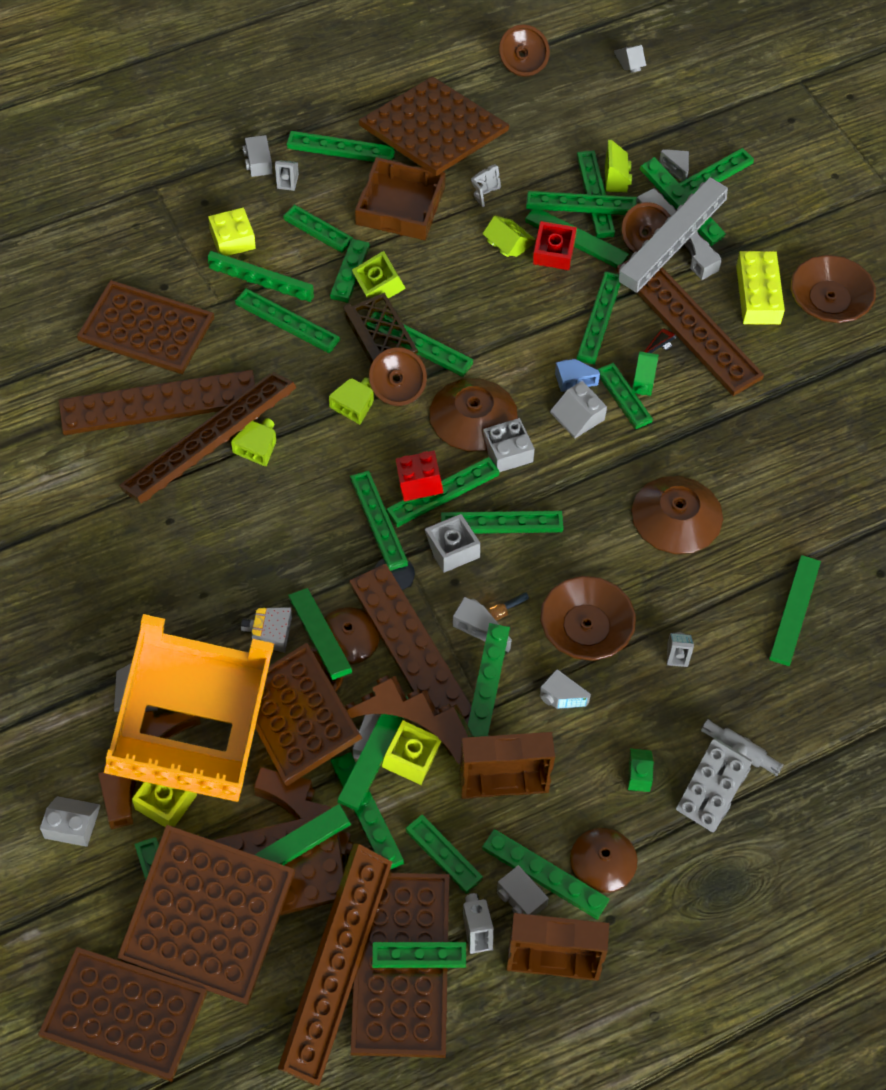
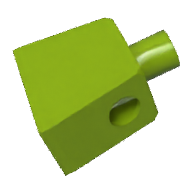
[329,377,374,425]
[231,418,276,467]

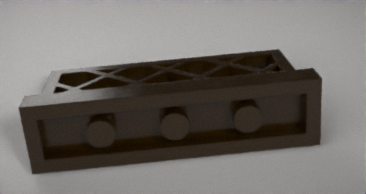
[343,292,418,364]

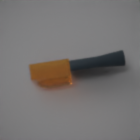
[488,592,529,620]

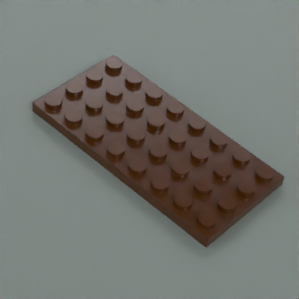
[351,873,449,1058]

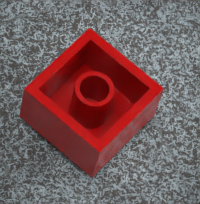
[533,221,577,270]
[396,450,444,502]

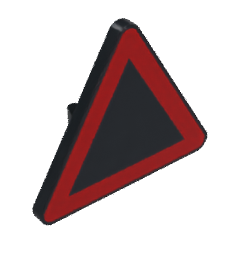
[644,328,677,353]

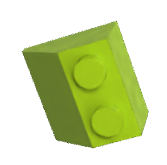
[605,140,632,192]
[483,216,536,257]
[352,251,406,298]

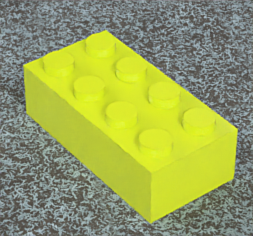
[736,251,785,324]

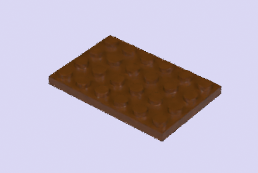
[77,280,214,374]
[255,643,362,786]
[212,814,344,915]
[38,947,207,1082]

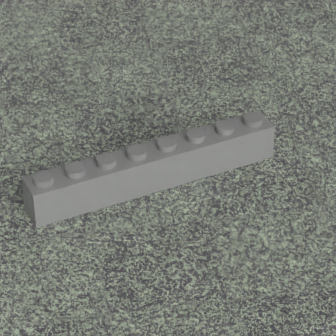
[619,177,728,293]

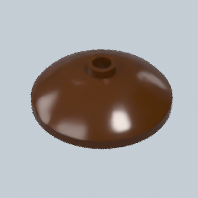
[499,25,550,77]
[621,202,671,253]
[369,348,427,406]
[324,607,380,665]
[570,828,637,893]

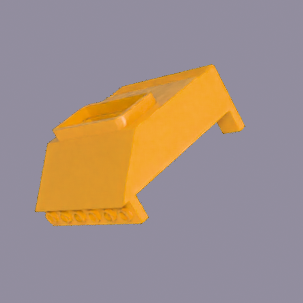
[104,614,274,802]

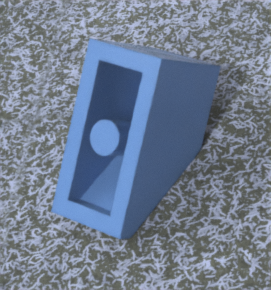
[555,359,600,392]

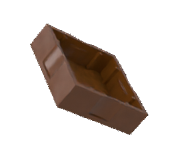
[355,157,446,241]
[459,732,555,799]
[507,913,609,981]

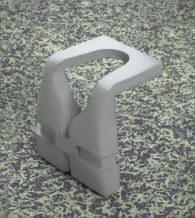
[471,164,501,207]

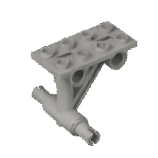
[676,719,784,832]

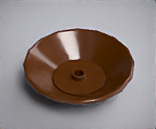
[791,255,876,323]
[429,378,518,451]
[631,476,723,554]
[540,576,636,661]

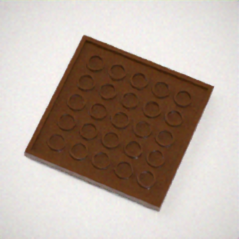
[359,76,509,176]
[117,825,296,1005]

